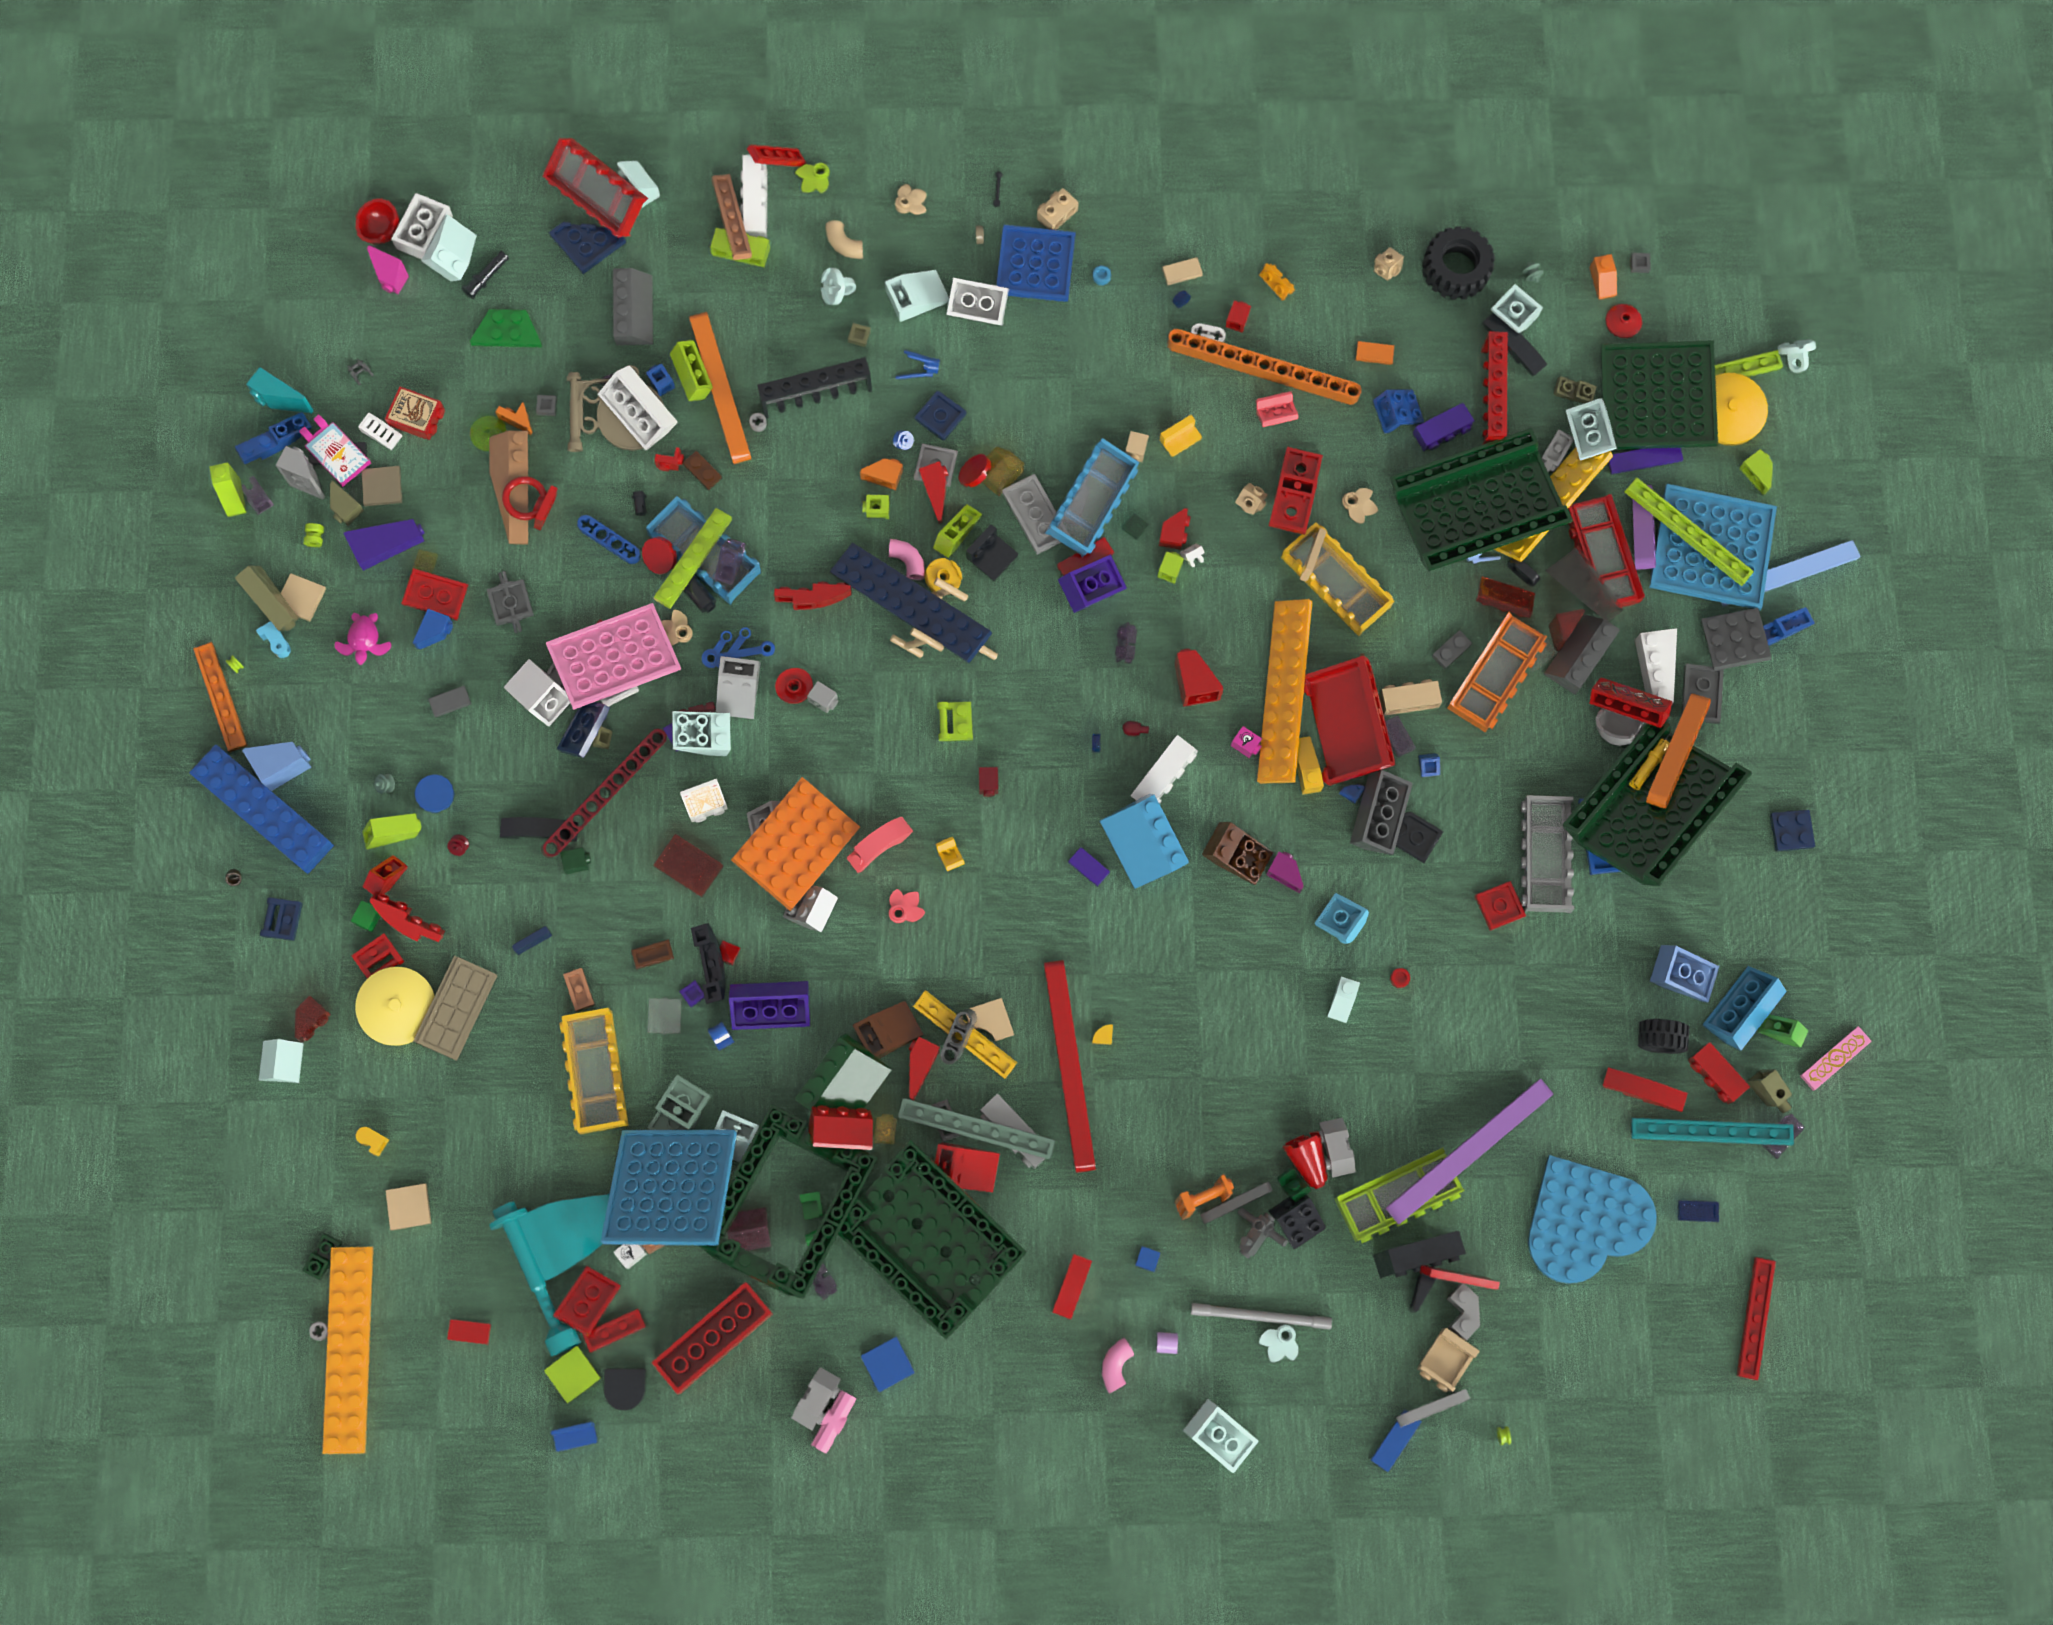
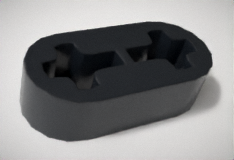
[1507,558,1540,587]

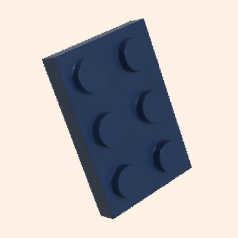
[557,702,610,758]

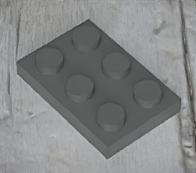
[1681,663,1724,724]

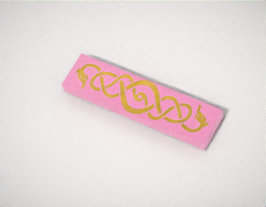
[1800,1026,1872,1091]

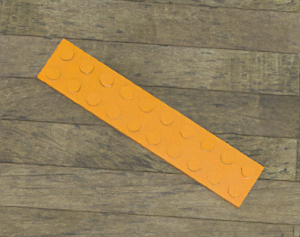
[1257,599,1312,784]
[323,1247,373,1454]

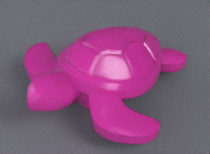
[334,613,391,665]

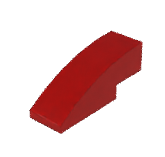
[1052,1254,1092,1319]

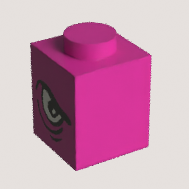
[1231,726,1262,759]

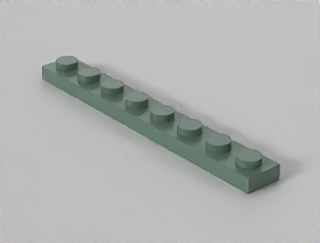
[898,1098,1056,1159]

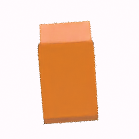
[496,402,533,435]

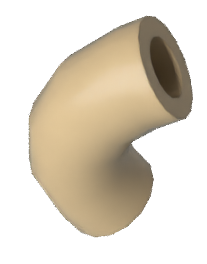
[826,221,863,259]

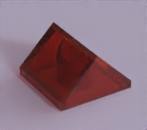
[1548,609,1585,652]

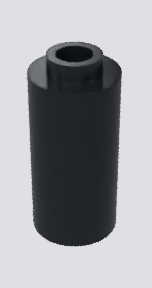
[683,575,716,613]

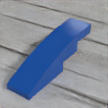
[1763,607,1815,645]

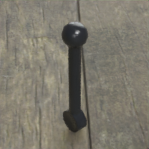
[993,171,1003,207]

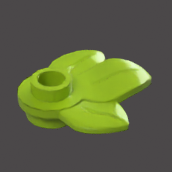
[795,163,830,193]

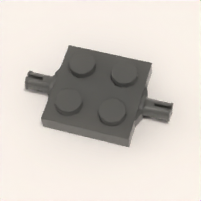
[487,571,534,633]

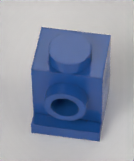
[646,363,675,397]

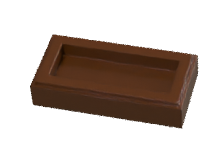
[631,939,674,969]

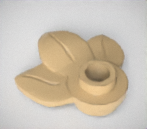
[895,184,926,215]
[1342,488,1378,524]
[661,610,693,646]

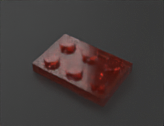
[1476,576,1535,618]
[653,834,724,898]

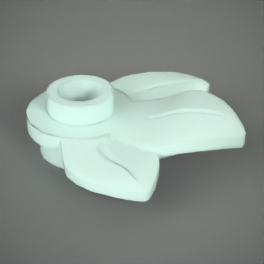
[1259,1325,1298,1362]

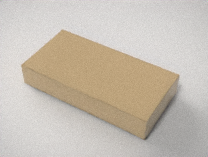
[1162,258,1203,285]

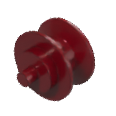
[447,834,469,856]

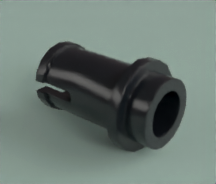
[631,491,647,516]

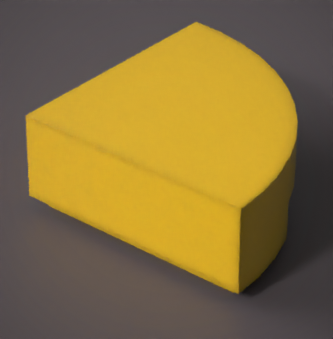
[1092,1024,1113,1045]

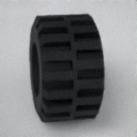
[1638,1019,1690,1054]

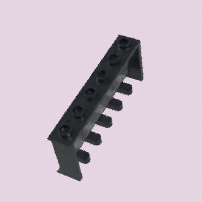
[757,357,872,419]

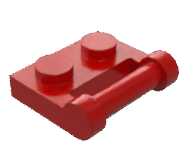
[352,933,405,979]

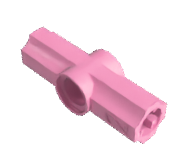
[811,1390,856,1453]

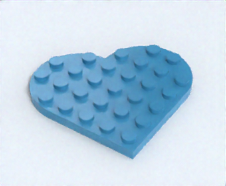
[1528,1155,1656,1284]

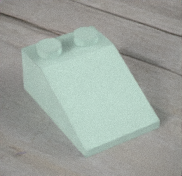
[421,214,477,282]
[1566,398,1617,461]
[1183,1399,1258,1473]

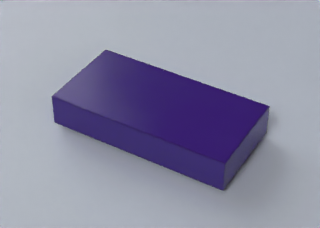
[1068,847,1110,887]

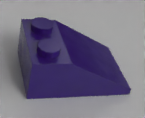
[1058,555,1127,613]

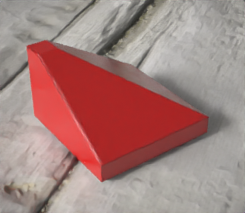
[719,941,741,966]

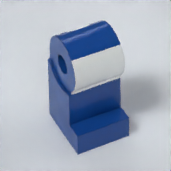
[708,1022,734,1051]

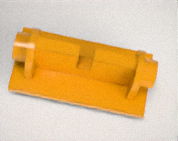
[1259,263,1295,301]

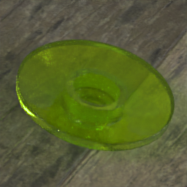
[470,416,507,451]

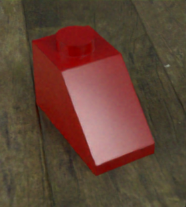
[363,855,408,895]

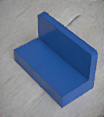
[551,1422,598,1452]

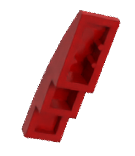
[1603,1067,1688,1112]

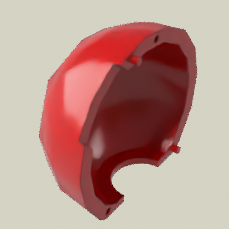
[355,199,400,245]

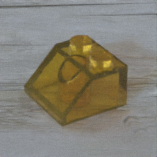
[982,446,1024,497]

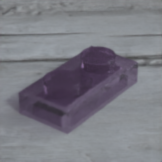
[1385,715,1416,758]

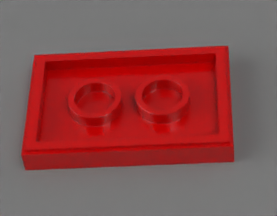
[402,568,468,621]
[553,1266,621,1336]

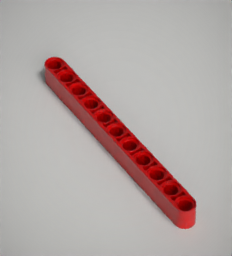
[1044,960,1096,1173]

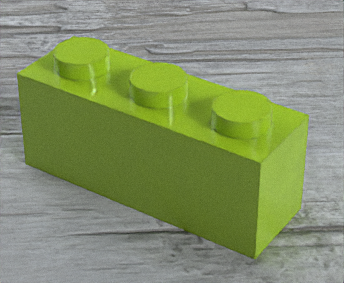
[710,228,770,267]
[670,340,713,401]

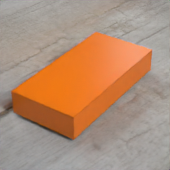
[1355,341,1394,365]

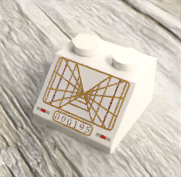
[680,779,728,823]

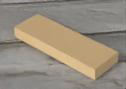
[1300,528,1326,582]

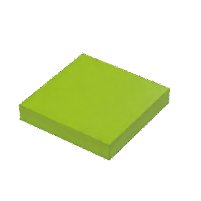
[544,1346,601,1403]

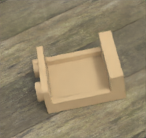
[1417,1328,1480,1393]

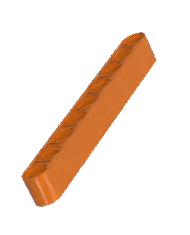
[689,312,751,464]

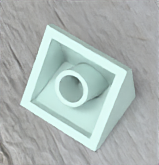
[259,1039,304,1083]

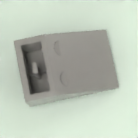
[716,656,761,719]

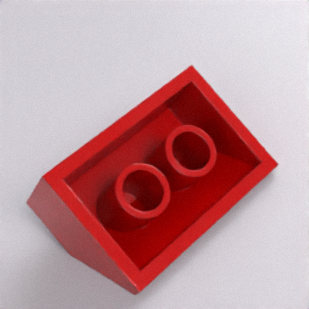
[808,1106,873,1150]

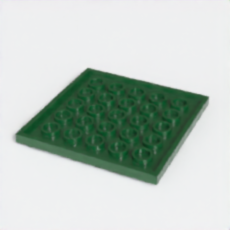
[1601,340,1718,450]

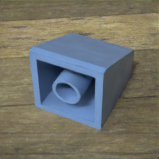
[242,742,311,791]

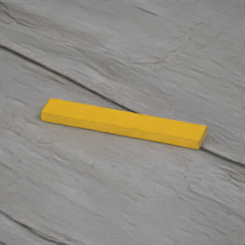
[913,991,1018,1079]

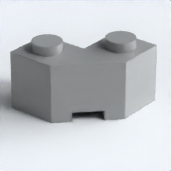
[1319,1118,1356,1177]
[1446,1283,1480,1341]
[791,1367,841,1430]

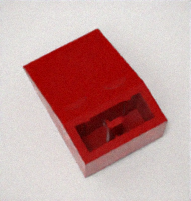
[935,1142,1000,1193]

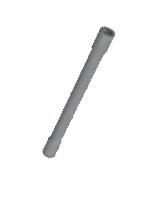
[1191,1303,1332,1330]

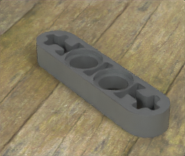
[1200,1182,1273,1224]

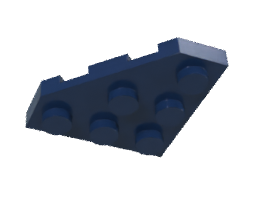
[549,222,626,274]

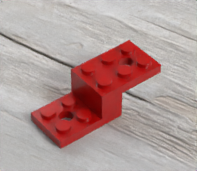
[1269,447,1323,535]

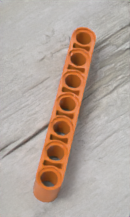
[1646,693,1711,809]

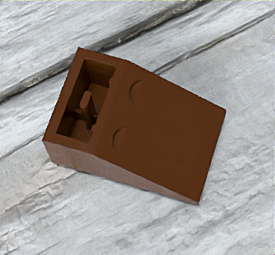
[1202,822,1273,885]
[853,1001,924,1059]

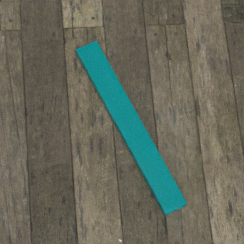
[1631,1118,1794,1145]

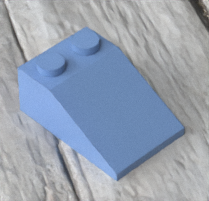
[1650,945,1719,1003]

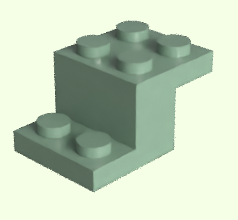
[647,1075,711,1130]

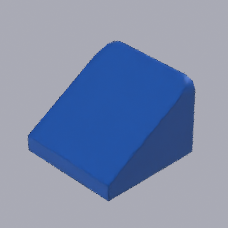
[1418,753,1440,777]

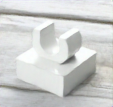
[1180,544,1205,567]

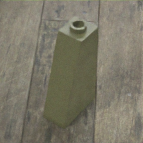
[235,566,299,631]

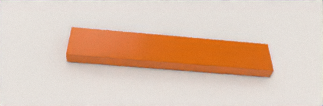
[193,642,248,753]

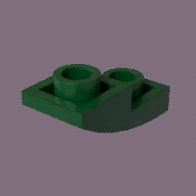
[302,1233,342,1280]

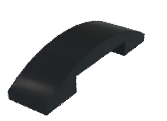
[500,817,579,842]
[691,923,725,1004]

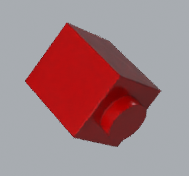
[1225,300,1251,333]

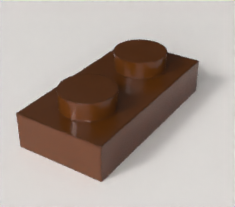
[683,451,722,491]

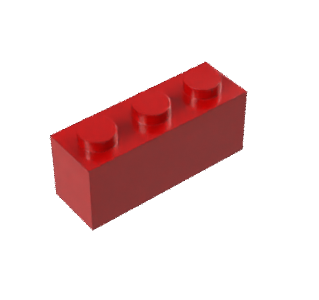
[1688,1042,1750,1104]

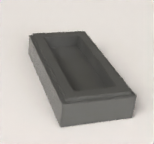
[428,686,471,718]

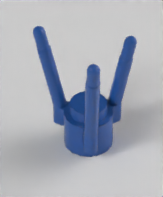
[895,350,940,379]

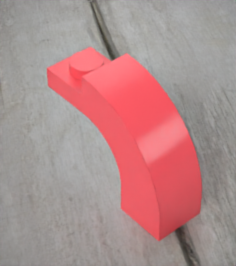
[847,817,913,873]

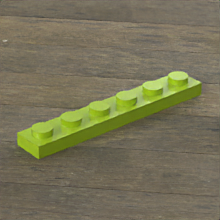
[654,508,732,609]

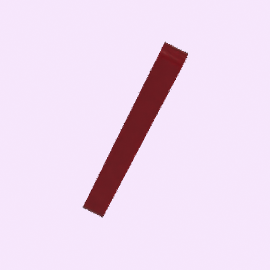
[541,729,667,858]

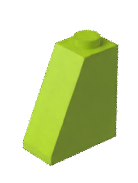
[209,462,247,517]
[362,813,421,849]

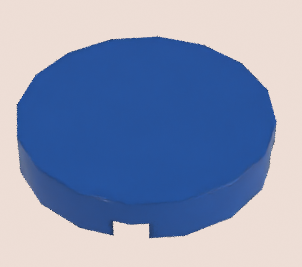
[415,774,454,813]

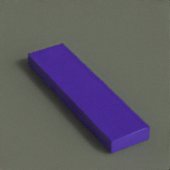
[1608,448,1683,474]

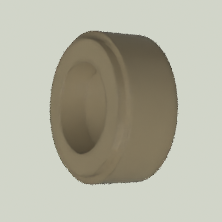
[976,225,984,244]

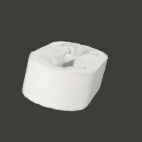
[1191,323,1226,343]

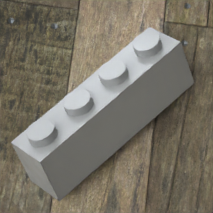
[980,1093,1046,1169]

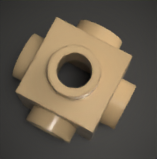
[1374,248,1404,281]
[1235,483,1268,515]

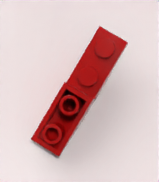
[774,581,852,610]
[370,893,445,942]

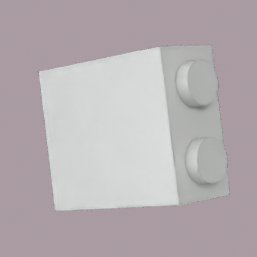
[504,659,570,727]

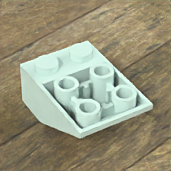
[885,270,949,322]
[672,711,731,756]

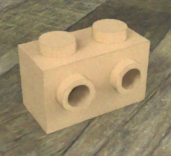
[1037,188,1078,230]

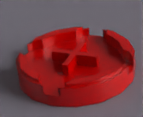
[959,454,991,488]
[642,536,677,574]

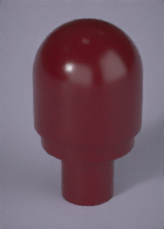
[1122,721,1149,737]

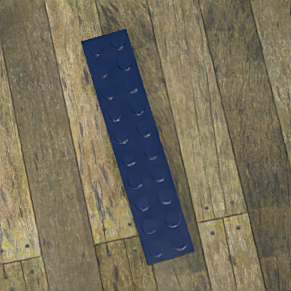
[830,542,992,663]

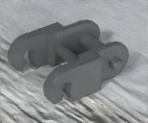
[348,359,374,386]

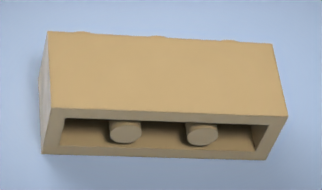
[1379,679,1442,716]

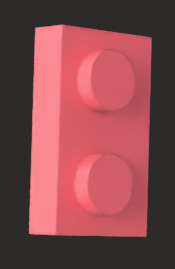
[1256,391,1298,427]

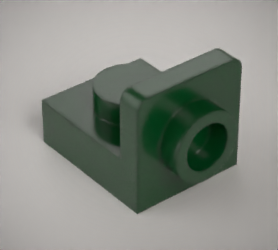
[1277,1167,1311,1202]

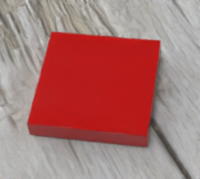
[1474,881,1526,931]

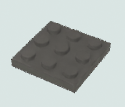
[1701,608,1771,671]

